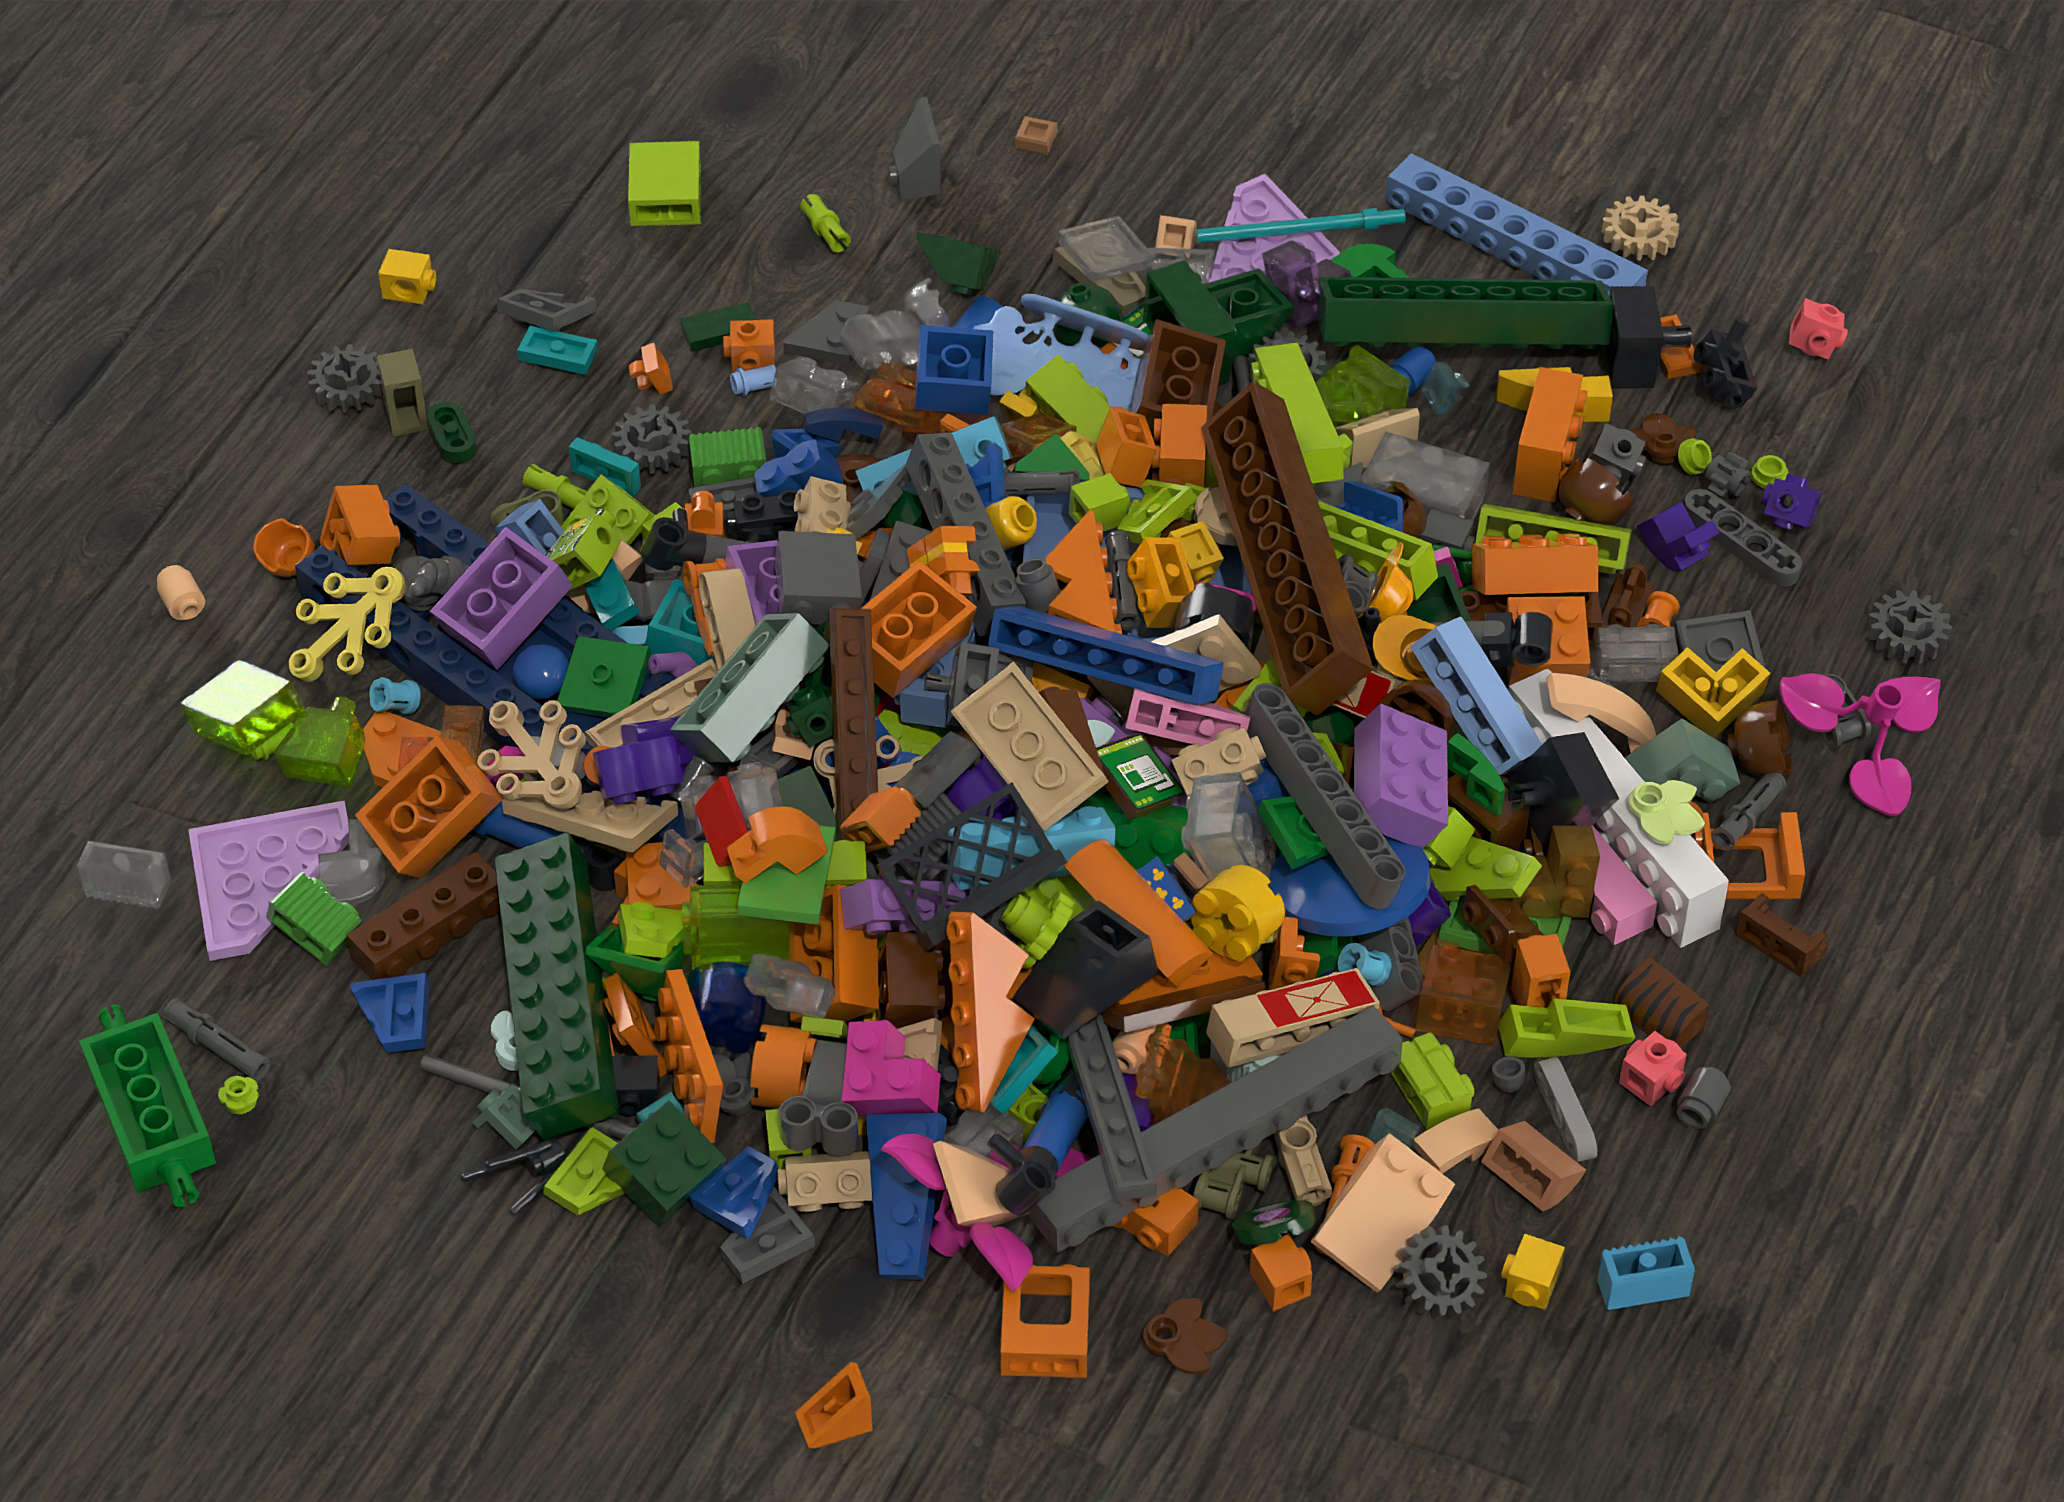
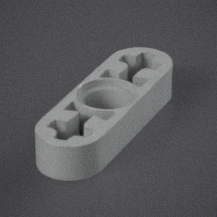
[1534,1057,1597,1162]

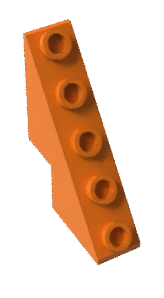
[1045,509,1122,634]
[947,911,1035,1113]

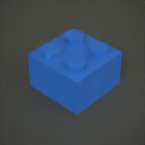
[915,325,993,415]

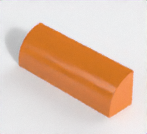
[1063,840,1213,987]

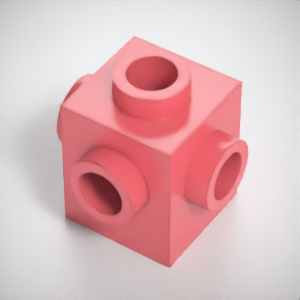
[1789,298,1848,360]
[1619,1031,1687,1106]

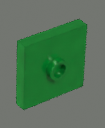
[557,636,652,718]

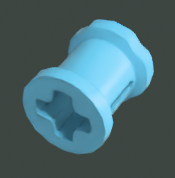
[369,677,421,714]
[1338,943,1392,986]

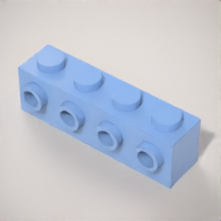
[1410,617,1542,776]

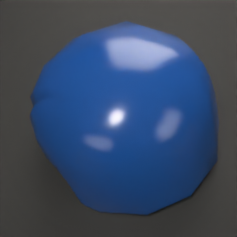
[513,643,570,700]

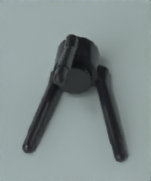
[461,1136,567,1215]

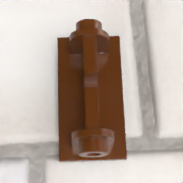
[1602,563,1655,638]

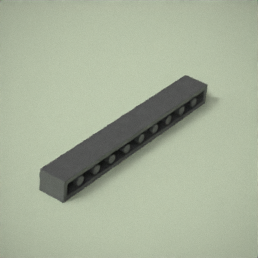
[1029,1005,1403,1253]

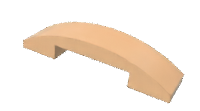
[1546,673,1656,753]

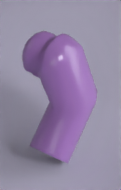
[648,652,698,679]

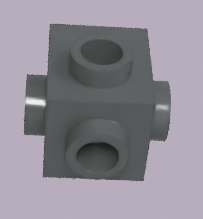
[1587,423,1646,486]

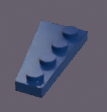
[866,1113,947,1280]

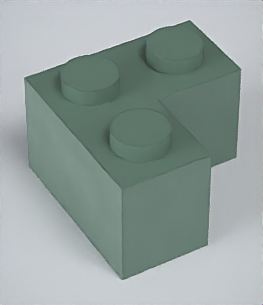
[1625,719,1740,803]

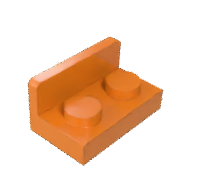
[1267,917,1320,991]

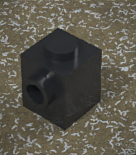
[612,1055,660,1115]

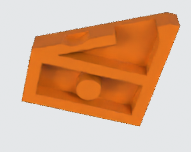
[603,973,672,1077]

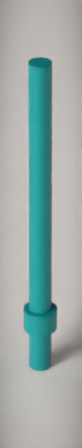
[1196,208,1405,243]

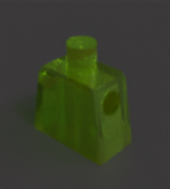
[274,696,365,787]

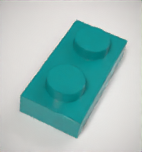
[517,326,598,375]
[569,437,641,497]
[584,558,641,631]

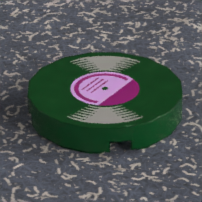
[1232,1200,1317,1245]

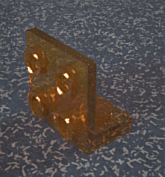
[1416,945,1512,1046]

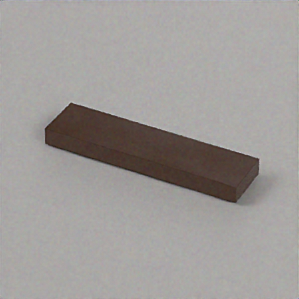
[1103,975,1265,1032]

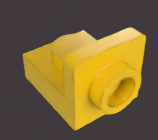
[999,389,1047,436]
[1167,521,1224,583]

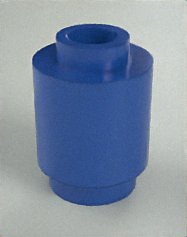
[1384,346,1437,397]

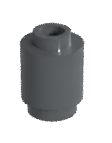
[1016,558,1061,614]
[1677,1067,1731,1129]

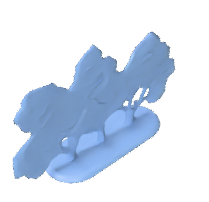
[974,294,1148,434]

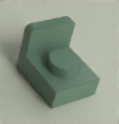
[472,1084,535,1149]

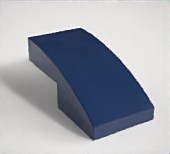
[803,408,883,442]

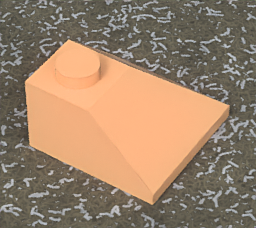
[933,1141,1029,1227]

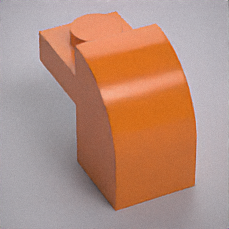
[727,806,828,883]

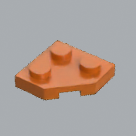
[359,711,446,787]

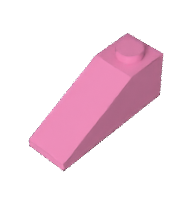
[1125,688,1250,746]
[1590,825,1657,945]

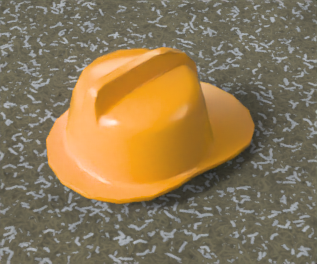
[1357,542,1414,622]
[1372,614,1437,682]

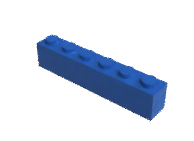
[988,605,1224,705]

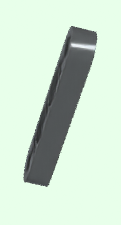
[1684,489,1802,586]

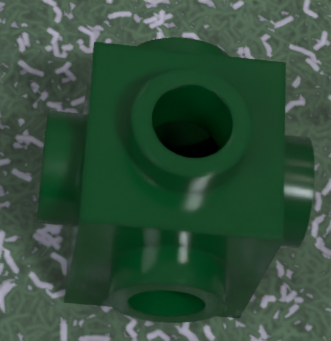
[786,681,834,747]

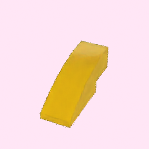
[1496,367,1613,422]

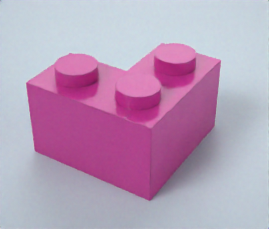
[842,1020,941,1117]

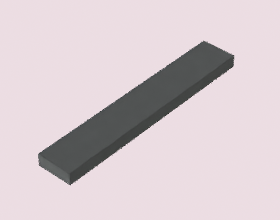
[1065,1013,1158,1201]

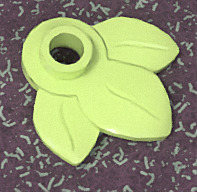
[1629,780,1705,844]

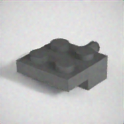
[924,642,1034,728]

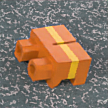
[907,526,980,598]

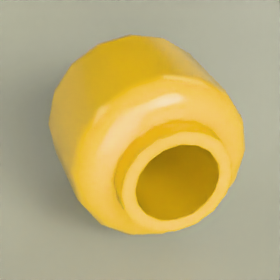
[985,496,1037,550]

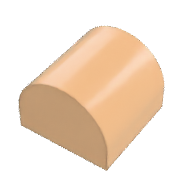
[1155,215,1197,256]

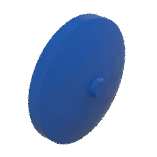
[1269,834,1430,936]

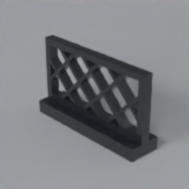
[876,782,1068,952]

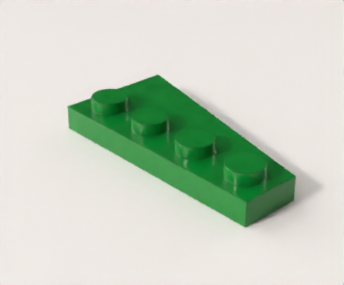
[1258,787,1354,870]

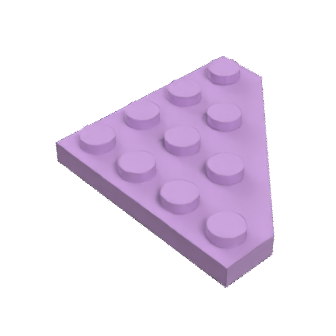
[1208,174,1340,294]
[188,801,352,961]

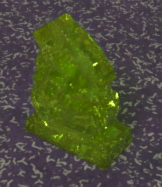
[1316,344,1410,422]

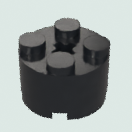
[1174,583,1255,651]

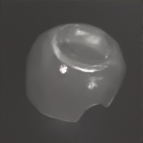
[904,278,949,331]

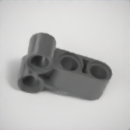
[779,1040,859,1157]

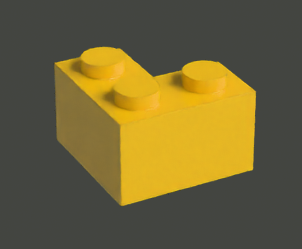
[1656,647,1771,738]

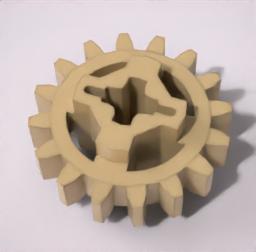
[1602,196,1679,261]

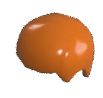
[253,518,315,578]

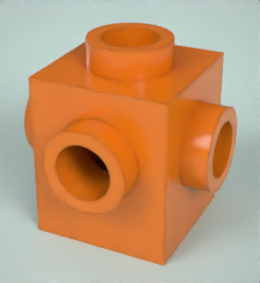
[723,320,775,372]

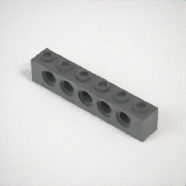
[905,432,1026,636]

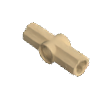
[1273,1115,1332,1206]

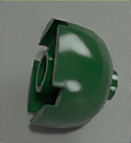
[1052,283,1124,348]

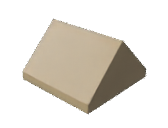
[1335,408,1420,468]

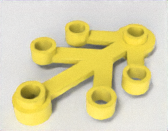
[289,567,406,682]

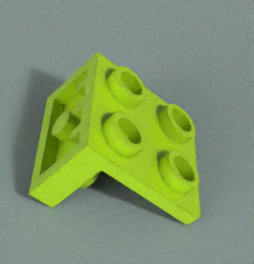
[561,475,655,545]

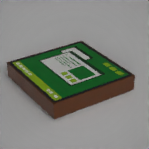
[1096,732,1186,820]

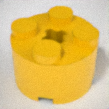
[1191,864,1285,962]

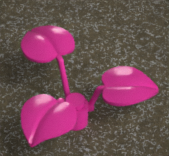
[1779,673,1940,816]
[881,1134,1033,1292]

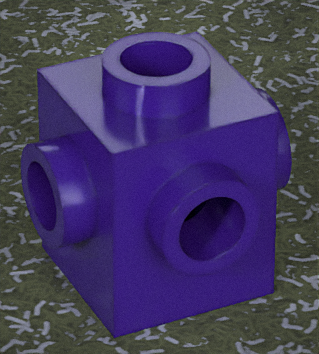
[1761,473,1822,529]

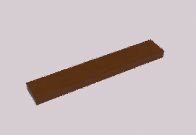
[829,608,878,841]

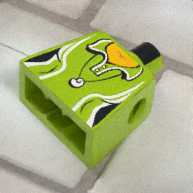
[545,509,622,591]

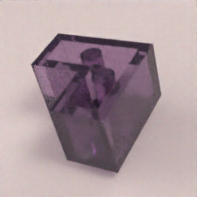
[1262,240,1351,329]

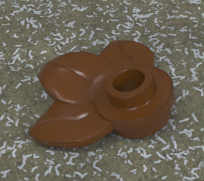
[1627,413,1696,463]
[1143,1298,1228,1374]

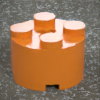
[750,1024,818,1109]

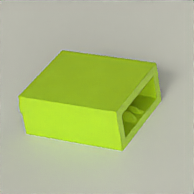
[628,141,701,226]

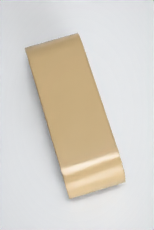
[699,568,756,671]

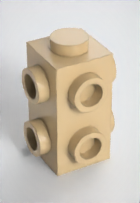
[794,476,851,533]
[1172,727,1267,804]
[778,1151,872,1211]

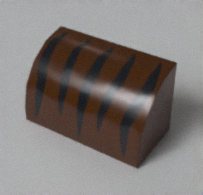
[1613,956,1709,1048]

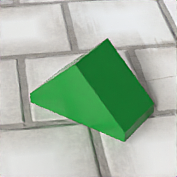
[1011,433,1090,483]

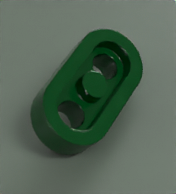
[427,402,476,462]

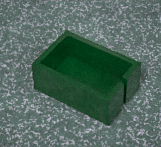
[1143,260,1237,385]

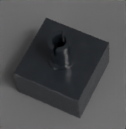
[1603,286,1692,389]
[1508,732,1619,846]

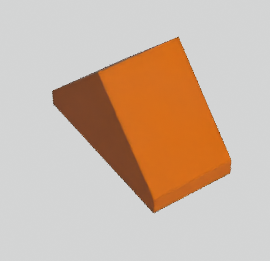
[795,1362,873,1449]

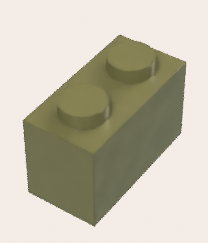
[377,349,428,436]

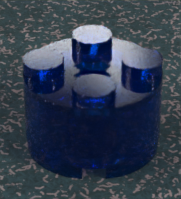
[687,961,768,1053]

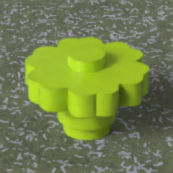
[1000,892,1074,969]

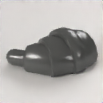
[410,556,470,597]

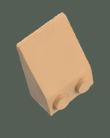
[1311,1133,1455,1293]

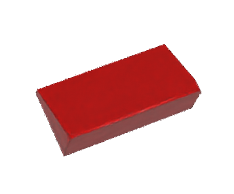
[695,776,749,867]

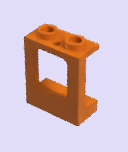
[1692,812,1805,899]
[1001,1264,1090,1378]

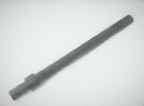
[420,1054,636,1139]

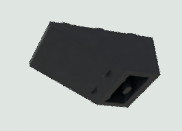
[1012,901,1159,1039]

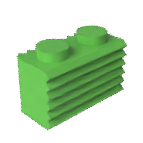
[689,427,766,488]
[266,872,362,966]

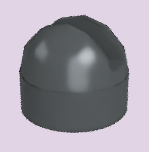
[1492,1057,1526,1093]

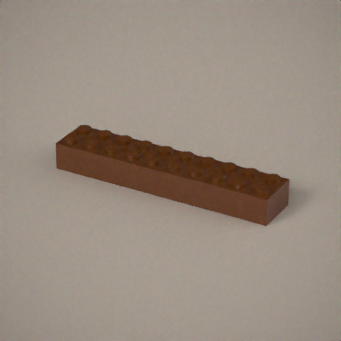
[1201,381,1374,716]

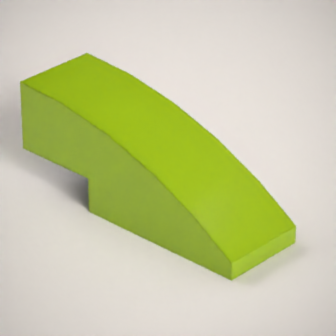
[1498,998,1635,1058]

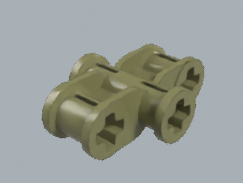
[1193,1141,1274,1220]

